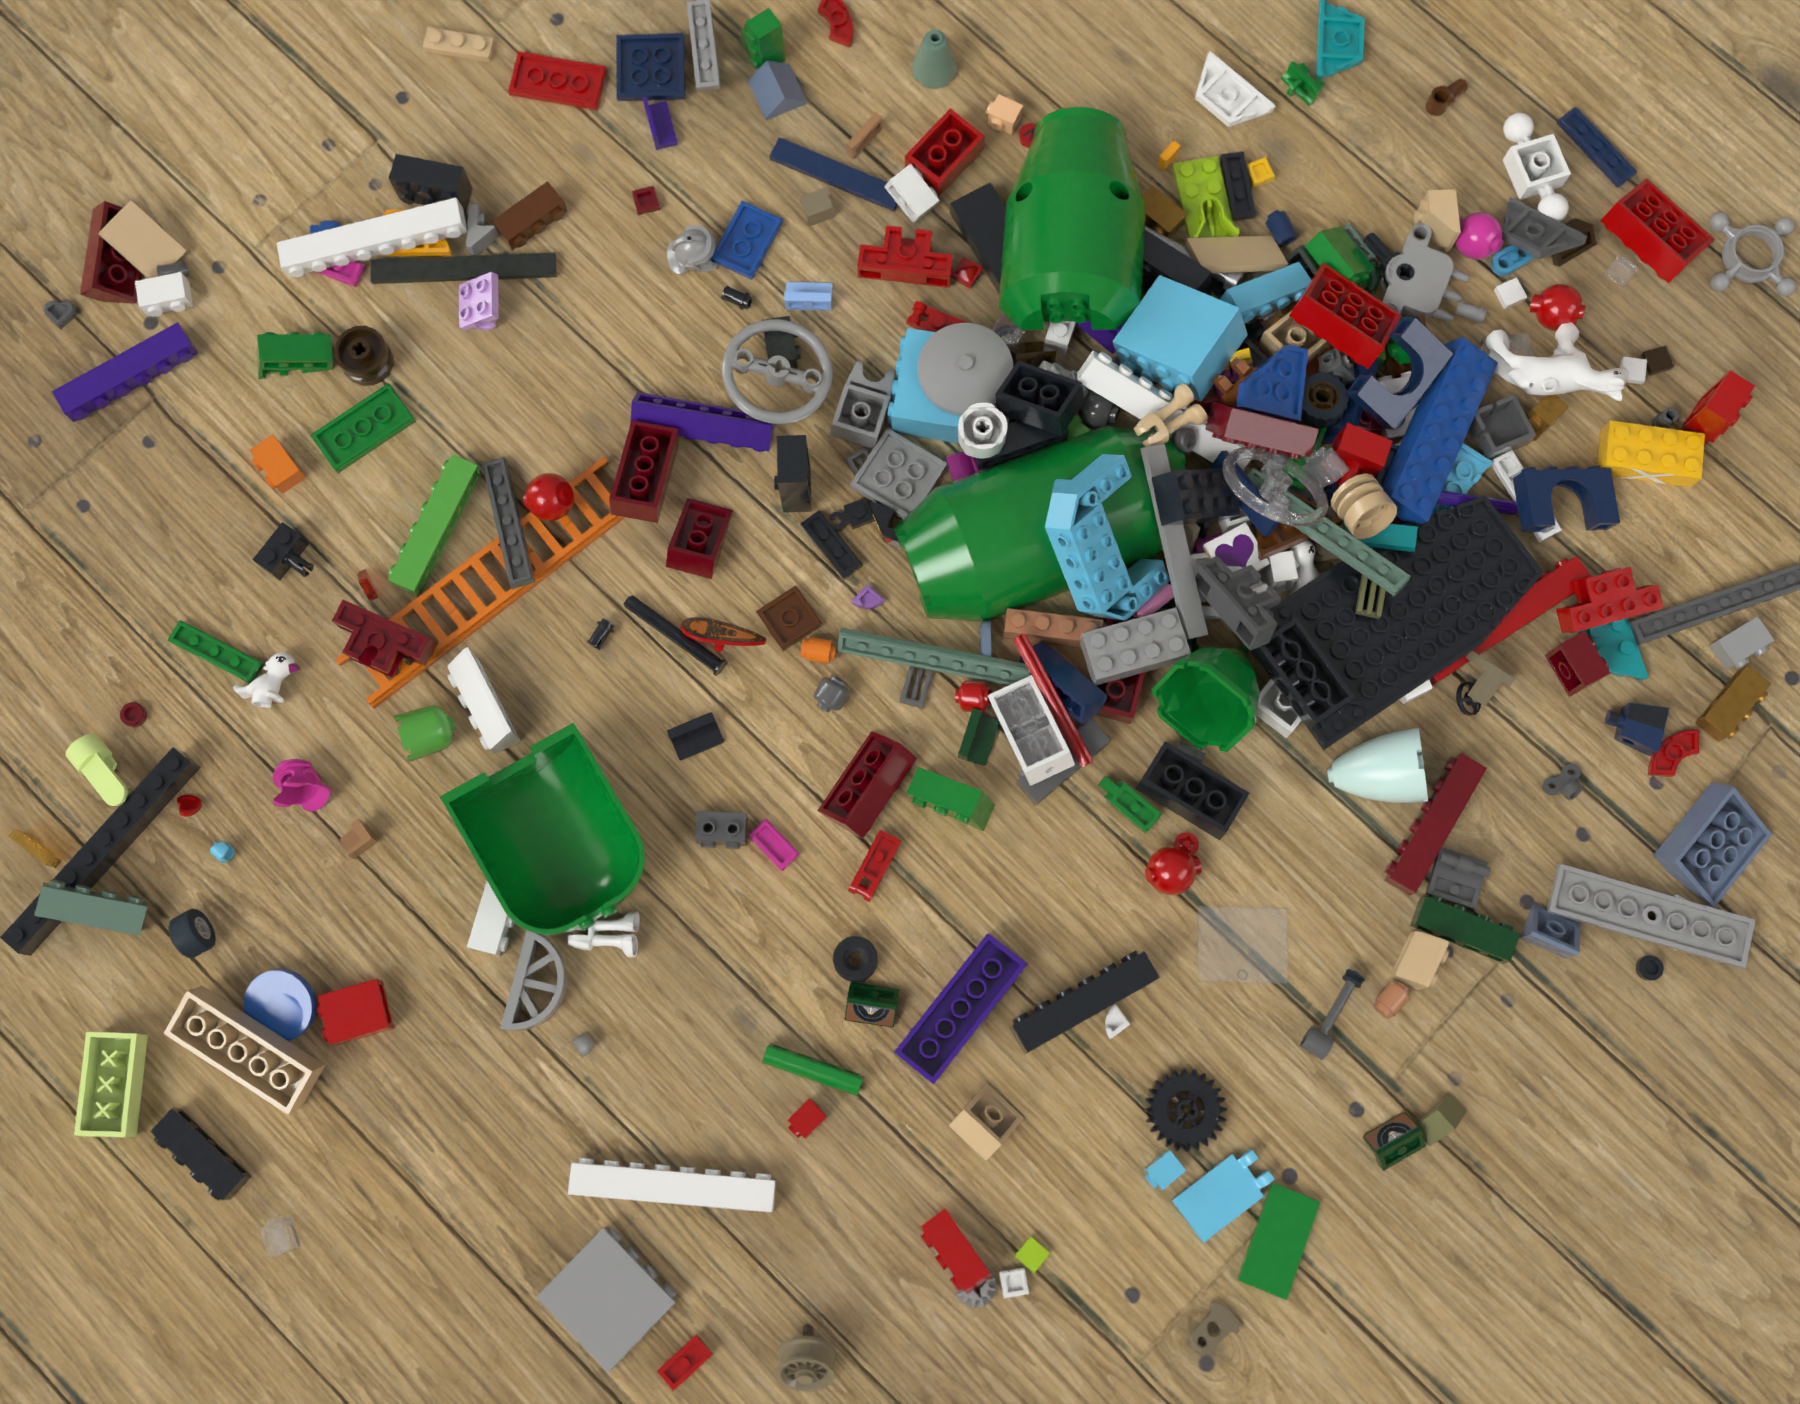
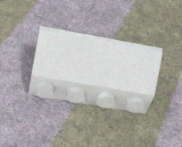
[447,647,521,754]

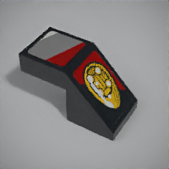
[870,501,901,549]

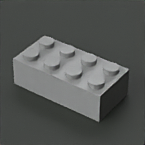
[1079,608,1191,685]

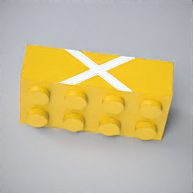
[1597,420,1705,488]

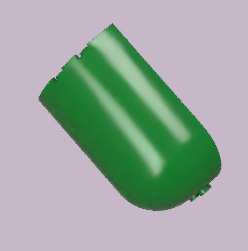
[440,722,645,935]

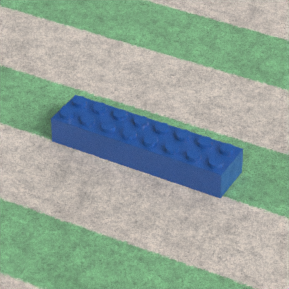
[1381,337,1498,525]

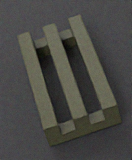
[1355,574,1386,619]

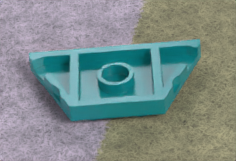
[1316,0,1365,79]
[1579,618,1649,681]

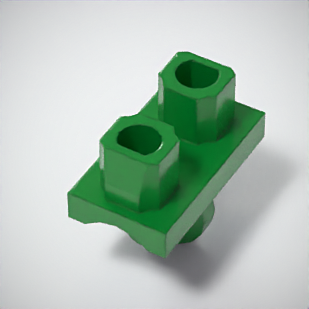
[1281,61,1325,106]

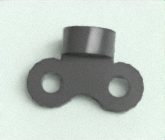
[1542,764,1583,801]

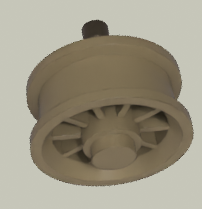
[776,1324,835,1392]

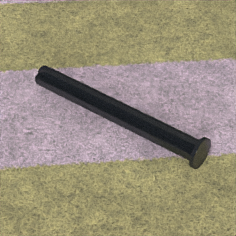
[624,595,727,676]

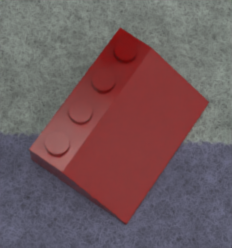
[1600,178,1715,284]
[1289,262,1401,369]

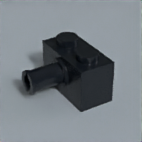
[252,522,314,581]

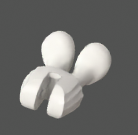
[568,911,640,958]

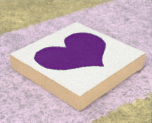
[1203,522,1270,572]

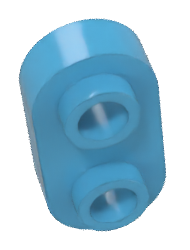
[1491,245,1534,276]

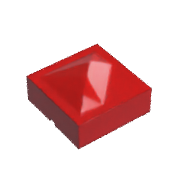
[951,256,983,289]

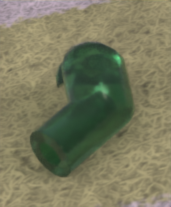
[1364,260,1382,295]

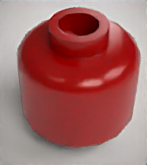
[955,681,992,712]

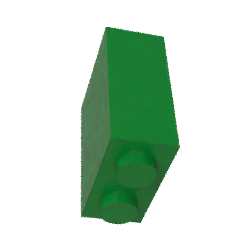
[1304,226,1375,286]

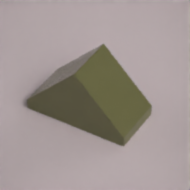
[1416,1093,1466,1146]

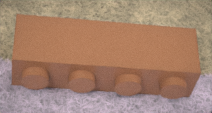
[1003,608,1103,648]

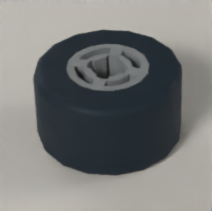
[168,909,216,958]

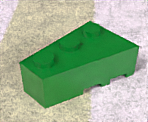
[738,8,786,69]
[257,332,333,379]
[906,767,995,831]

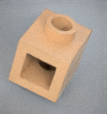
[986,94,1023,135]

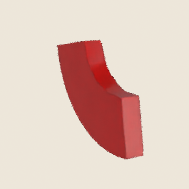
[817,0,854,48]
[1648,729,1699,777]

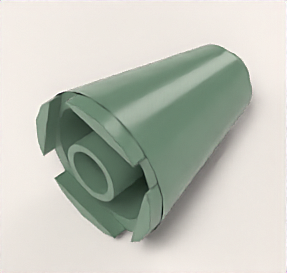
[912,30,957,89]

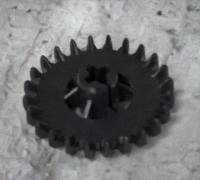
[1144,1068,1228,1153]

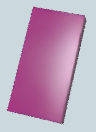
[748,819,800,871]

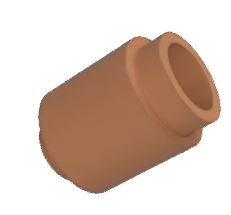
[1373,981,1410,1019]

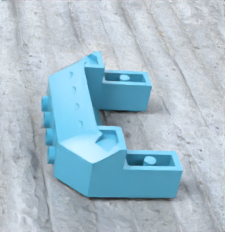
[1045,454,1170,621]

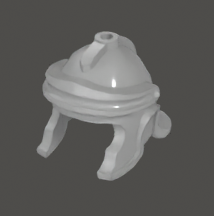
[667,225,717,274]

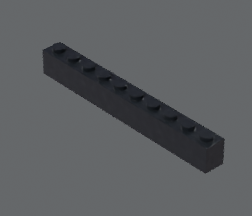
[0,747,201,956]

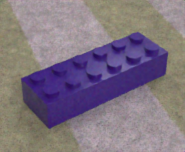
[894,933,1027,1085]

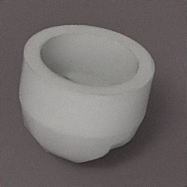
[572,1035,593,1057]

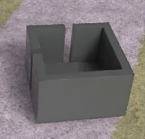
[1469,394,1536,460]

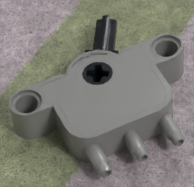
[1363,222,1470,322]

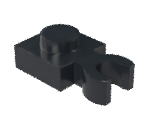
[830,498,874,532]

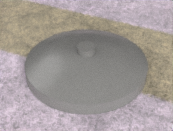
[918,323,1013,416]

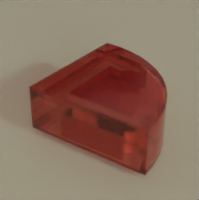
[358,569,378,601]

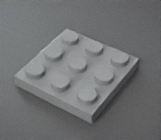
[850,428,948,519]

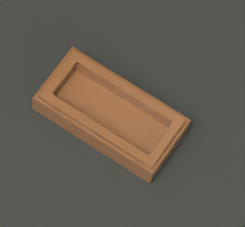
[846,112,882,159]

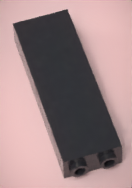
[950,182,1006,294]

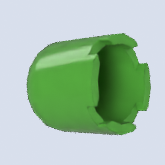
[394,705,456,762]

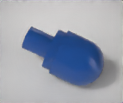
[310,220,343,234]

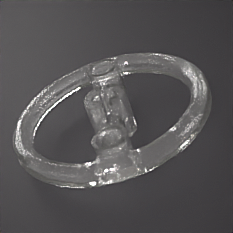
[1222,447,1328,527]

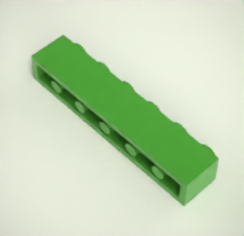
[388,454,482,597]

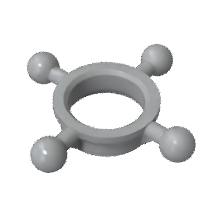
[1710,212,1796,296]

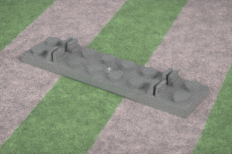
[1546,864,1755,969]

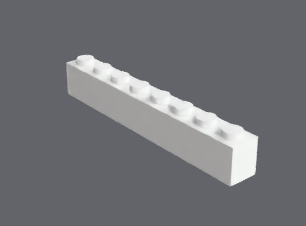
[277,198,467,277]
[1077,350,1254,470]
[568,1158,777,1212]

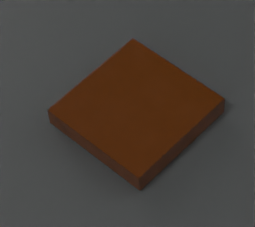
[756,586,823,652]

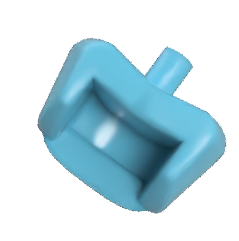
[210,841,235,863]

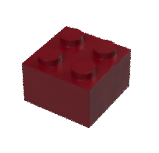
[1544,631,1611,697]

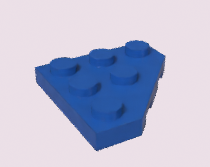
[1236,345,1308,422]

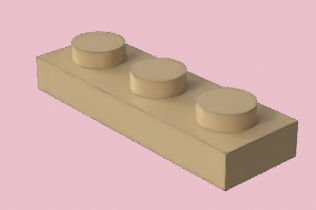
[422,27,495,62]

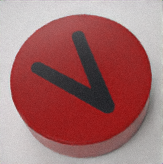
[1018,123,1036,148]

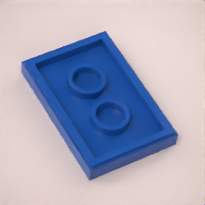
[711,201,783,280]

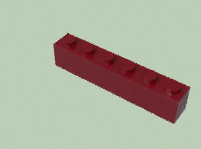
[1384,753,1487,896]

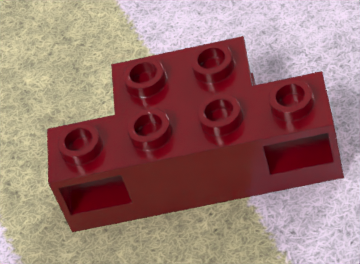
[332,600,436,678]

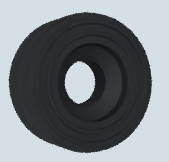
[833,936,878,982]

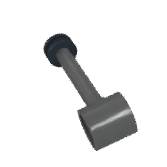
[1300,969,1365,1060]

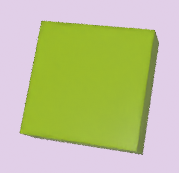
[1014,1236,1050,1273]

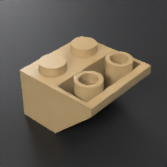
[1389,931,1450,991]

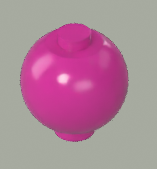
[1455,212,1503,260]

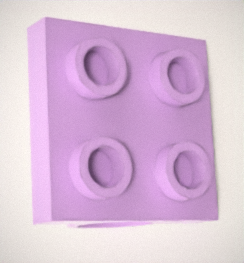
[459,272,499,331]

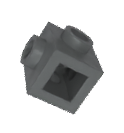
[1317,349,1356,384]

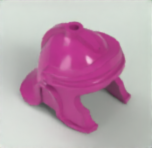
[272,759,332,812]

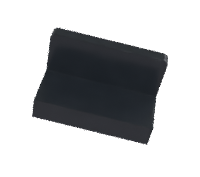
[667,712,724,761]

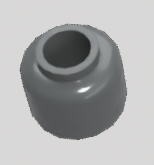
[814,675,849,713]

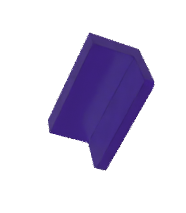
[642,97,678,151]

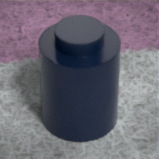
[1265,210,1299,248]

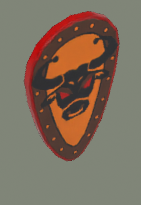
[680,617,766,652]

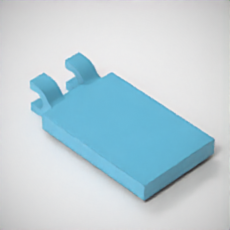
[1171,1149,1275,1243]

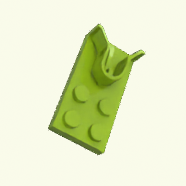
[1172,156,1239,238]

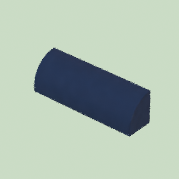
[1019,641,1107,724]

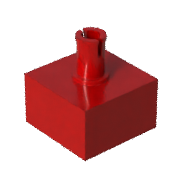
[1325,423,1393,486]

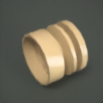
[1331,473,1397,539]

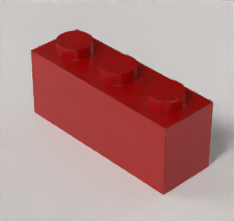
[920,1209,992,1295]

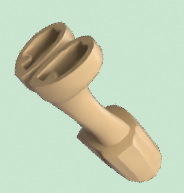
[1133,383,1208,447]

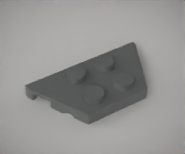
[1502,197,1587,259]

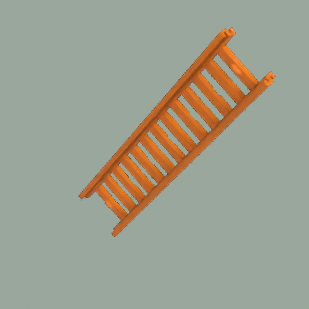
[335,457,625,709]

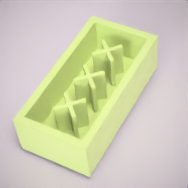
[74,1032,148,1137]

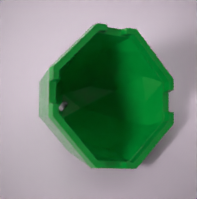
[1151,644,1260,752]

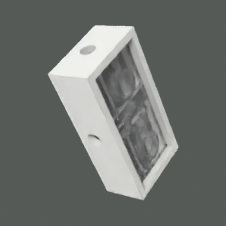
[987,675,1075,786]

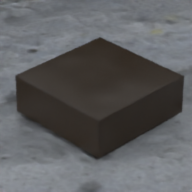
[1641,346,1674,376]

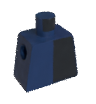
[1605,703,1669,756]

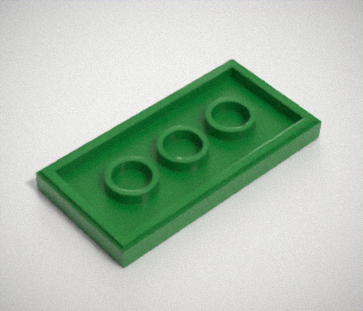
[310,383,416,474]
[1237,1182,1320,1300]

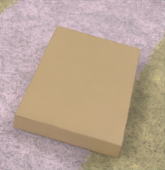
[98,200,187,279]

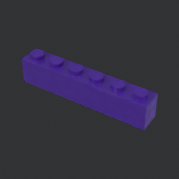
[52,322,199,422]
[630,392,775,452]

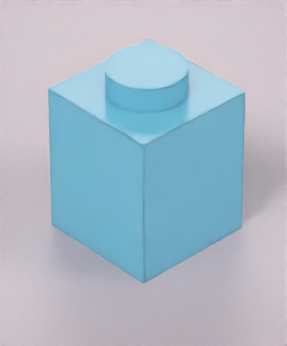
[1144,1150,1186,1190]

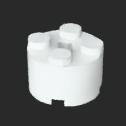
[958,403,1007,458]

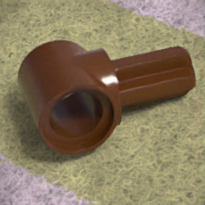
[1425,79,1468,116]

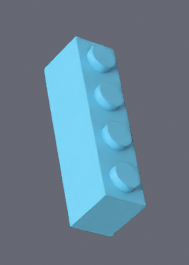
[1220,262,1311,324]

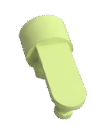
[66,733,133,806]

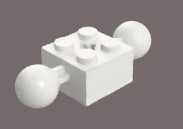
[1503,113,1571,222]

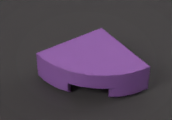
[851,584,885,609]

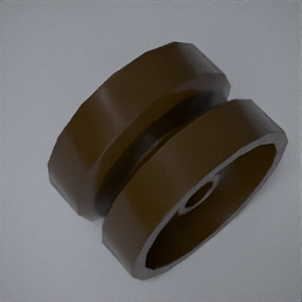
[334,326,394,386]

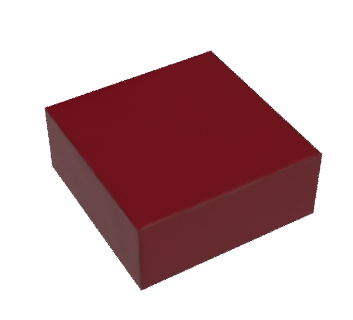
[632,186,660,216]

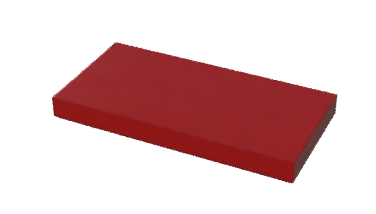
[508,51,607,111]

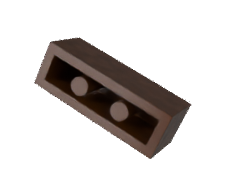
[492,181,567,251]

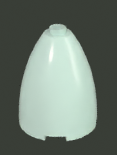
[1327,728,1428,803]

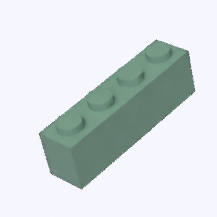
[34,880,148,936]

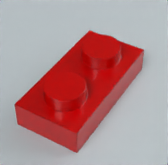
[657,1334,713,1391]

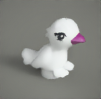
[1290,540,1323,595]
[233,652,300,708]

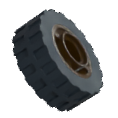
[1301,372,1349,428]

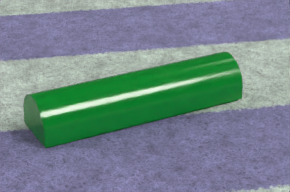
[762,1043,864,1096]

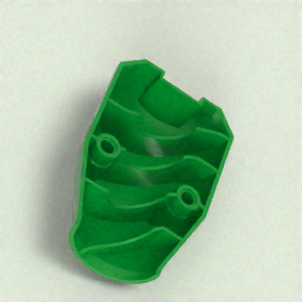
[999,107,1146,330]

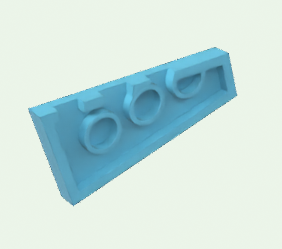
[1431,443,1493,515]

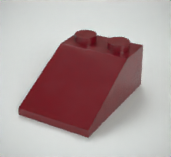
[666,498,733,579]

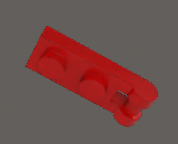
[906,301,969,332]
[848,830,902,902]

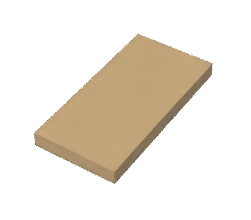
[1185,236,1288,273]

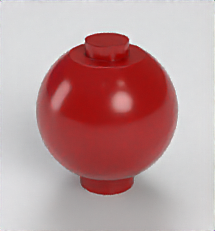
[1529,284,1586,331]
[523,473,574,521]
[1145,846,1202,895]

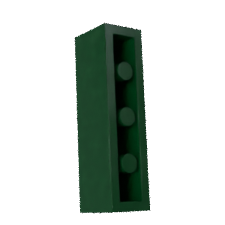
[1410,894,1520,964]

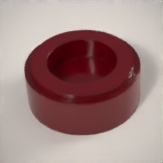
[120,702,147,727]

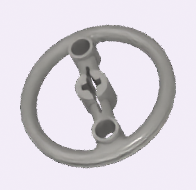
[722,319,833,424]

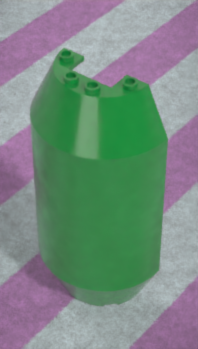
[894,426,1186,622]

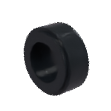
[1636,955,1664,981]

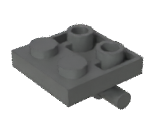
[1425,847,1491,910]

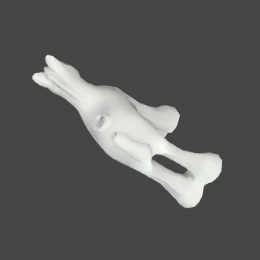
[1486,322,1629,401]

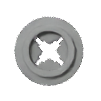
[955,1270,996,1308]

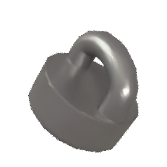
[1171,428,1196,453]

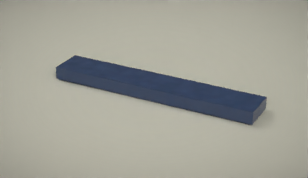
[770,137,898,212]

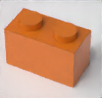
[249,434,306,494]

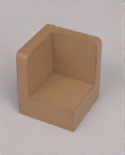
[340,819,378,859]

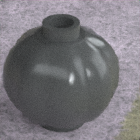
[1079,389,1121,429]

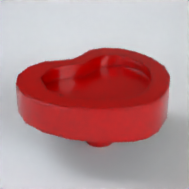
[177,795,202,817]

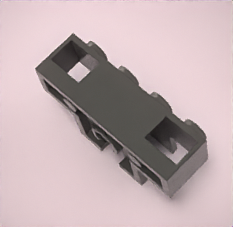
[1194,556,1281,651]

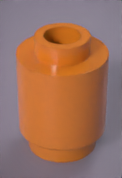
[800,637,837,664]

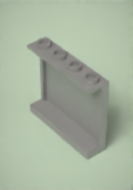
[536,1227,678,1373]

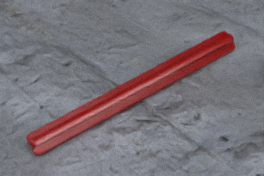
[1013,633,1093,767]

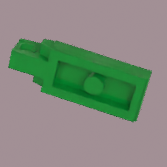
[1098,776,1162,834]

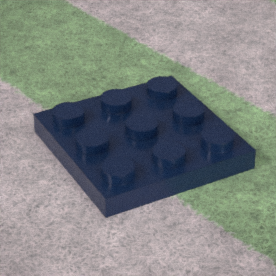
[616,33,685,101]

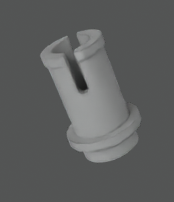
[1455,300,1487,324]

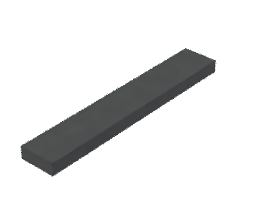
[482,457,535,589]

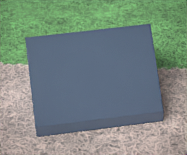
[748,61,807,120]
[1520,903,1580,959]

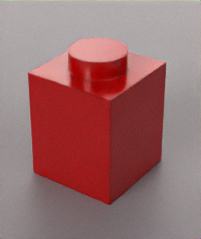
[788,1098,828,1139]

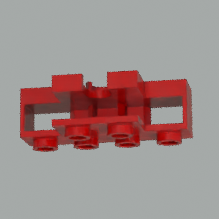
[857,225,953,288]
[1556,567,1664,633]

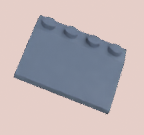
[1653,782,1772,908]

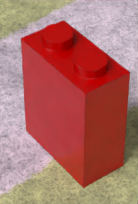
[316,979,394,1046]

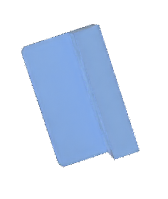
[784,282,832,311]

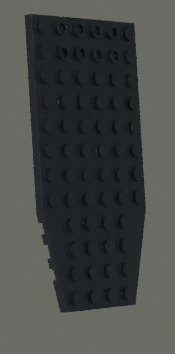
[1251,496,1544,750]

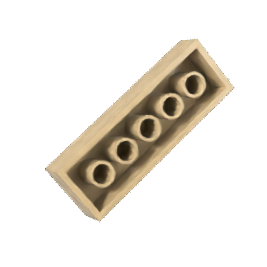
[164,986,325,1114]

